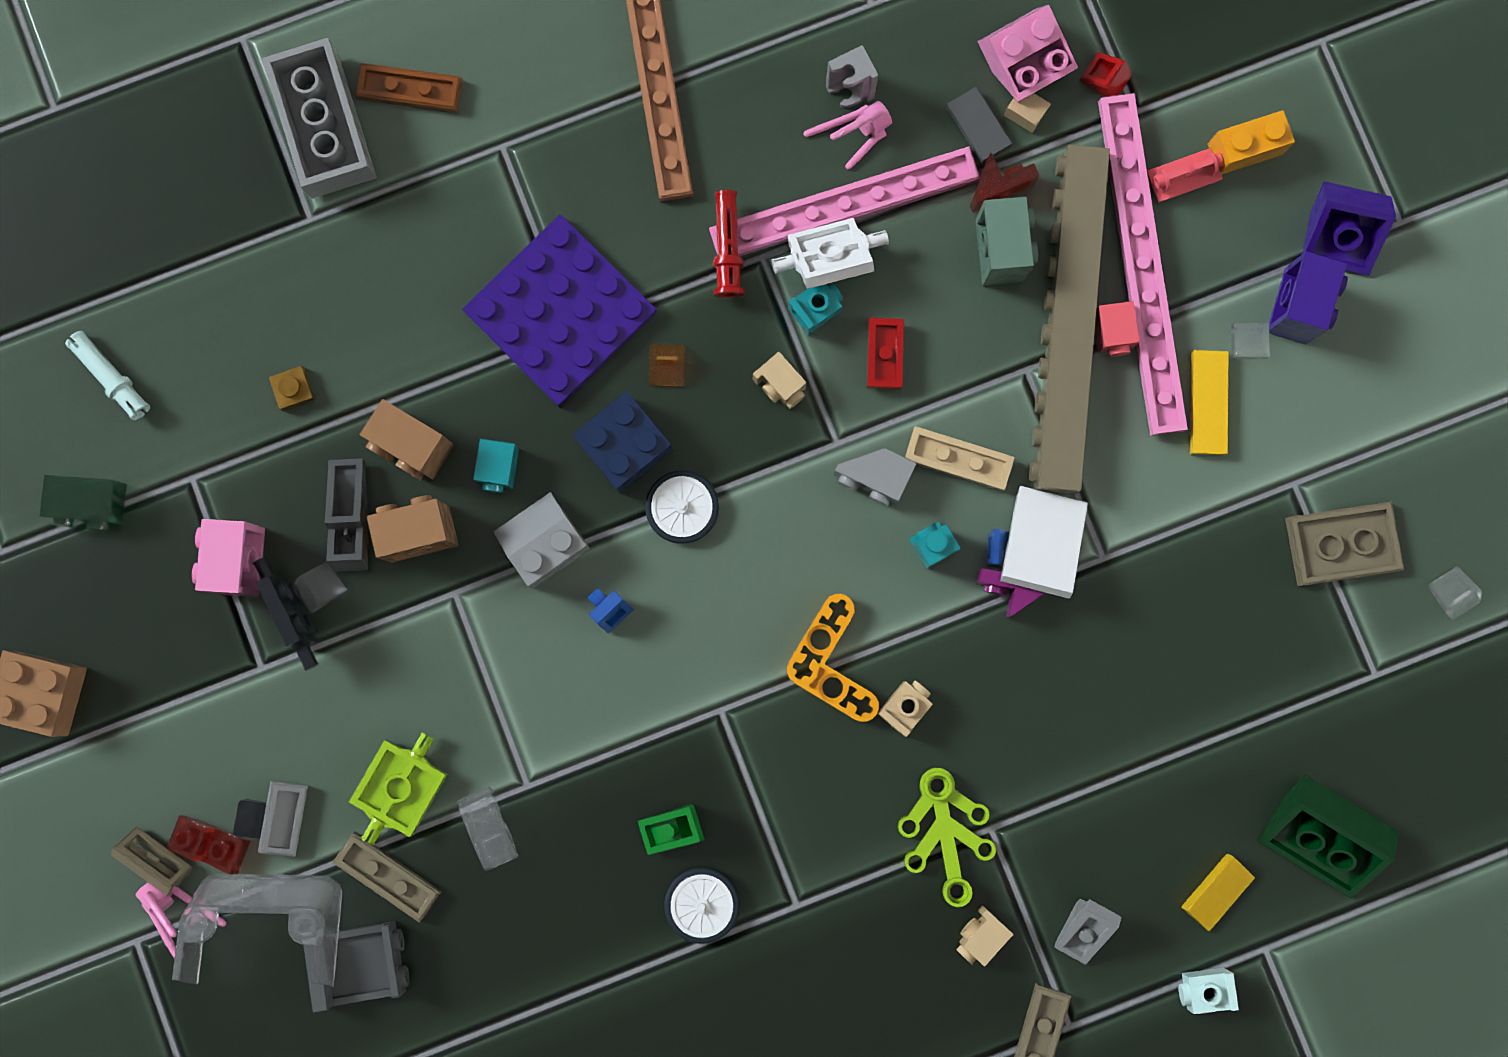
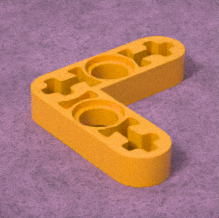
[787,594,879,722]

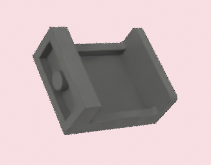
[303,921,410,1013]

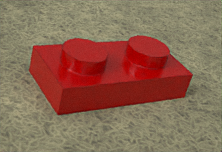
[867,318,904,390]

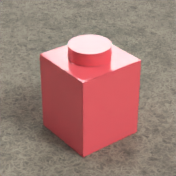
[1095,301,1140,357]

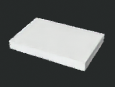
[1000,486,1088,599]

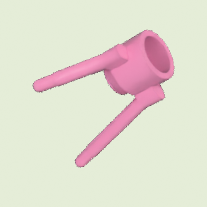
[803,101,892,170]
[136,882,227,958]

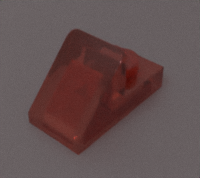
[970,153,1040,212]

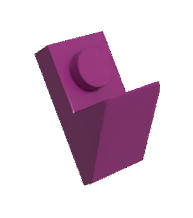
[976,568,1045,618]

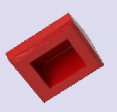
[1080,52,1132,97]

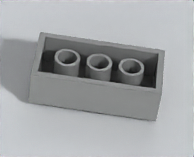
[262,38,377,199]

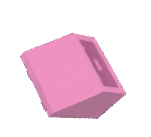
[977,5,1078,101]

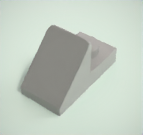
[1054,899,1122,965]

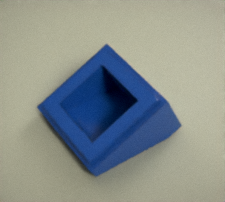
[987,529,1009,567]

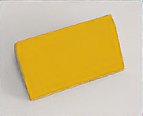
[1181,854,1255,931]

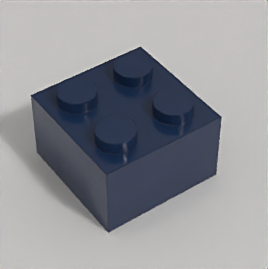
[572,391,673,493]

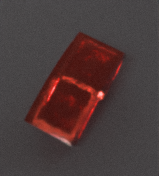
[167,815,250,875]

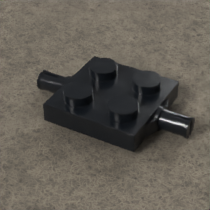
[253,557,319,671]

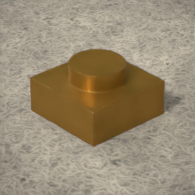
[269,366,316,411]

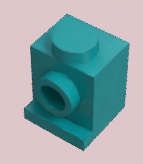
[788,283,843,336]
[909,521,960,569]

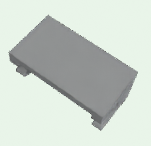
[826,45,878,108]

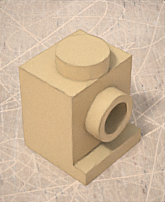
[753,352,806,409]
[877,681,933,737]
[956,905,1013,967]

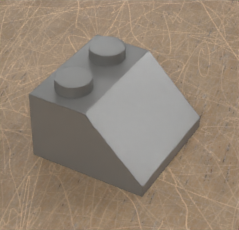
[494,492,590,589]

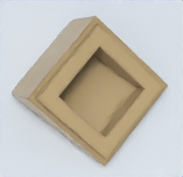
[1004,93,1051,133]

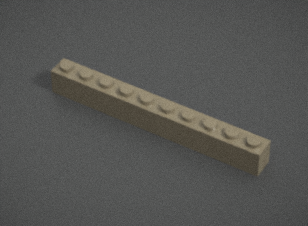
[1029,144,1110,495]

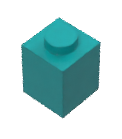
[473,439,519,493]

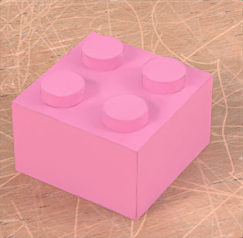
[192,519,265,597]

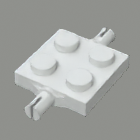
[772,218,889,289]

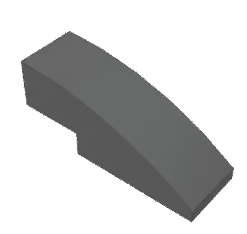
[325,458,369,572]

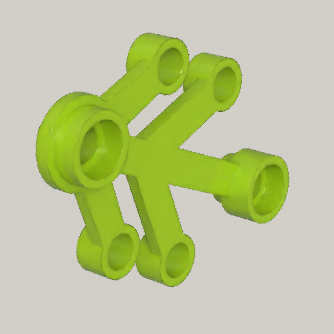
[898,768,996,907]

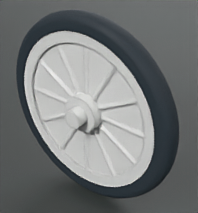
[645,471,719,544]
[664,867,739,944]

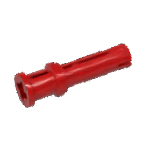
[713,190,744,298]

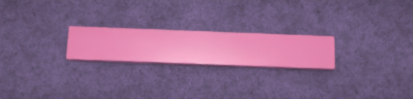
[709,146,980,256]

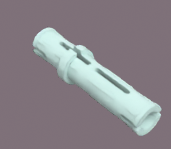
[65,331,150,420]

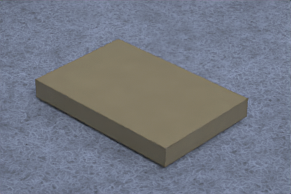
[1285,501,1405,587]

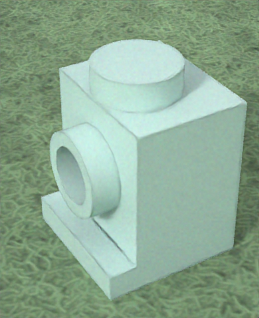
[1178,968,1239,1014]

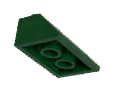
[1260,775,1399,899]

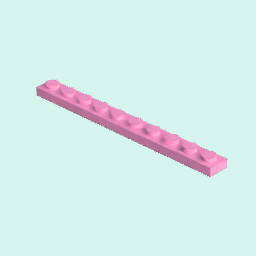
[1098,93,1188,436]

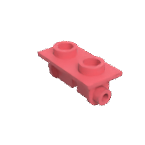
[1147,148,1224,203]

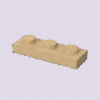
[904,426,1015,492]

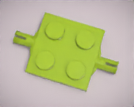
[349,732,448,845]

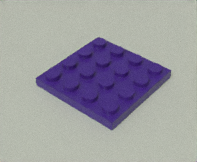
[462,214,657,408]

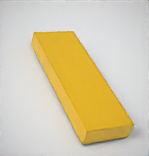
[1190,350,1229,456]

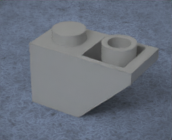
[834,448,917,506]

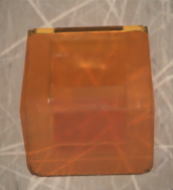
[649,344,685,386]

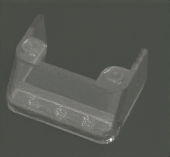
[172,874,342,987]

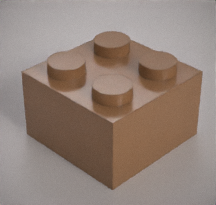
[360,399,455,481]
[367,495,459,563]
[0,650,87,737]

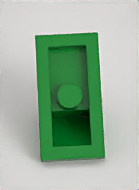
[637,804,705,855]

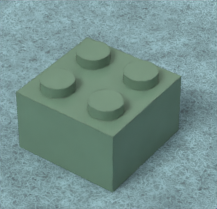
[976,197,1038,286]

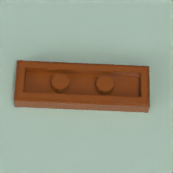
[355,63,463,113]

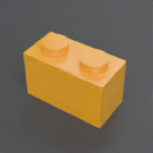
[1207,110,1295,175]

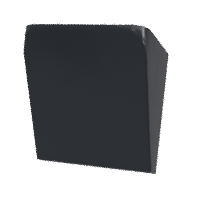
[233,799,267,839]

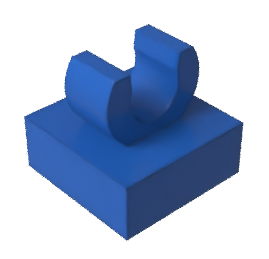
[587,588,634,634]

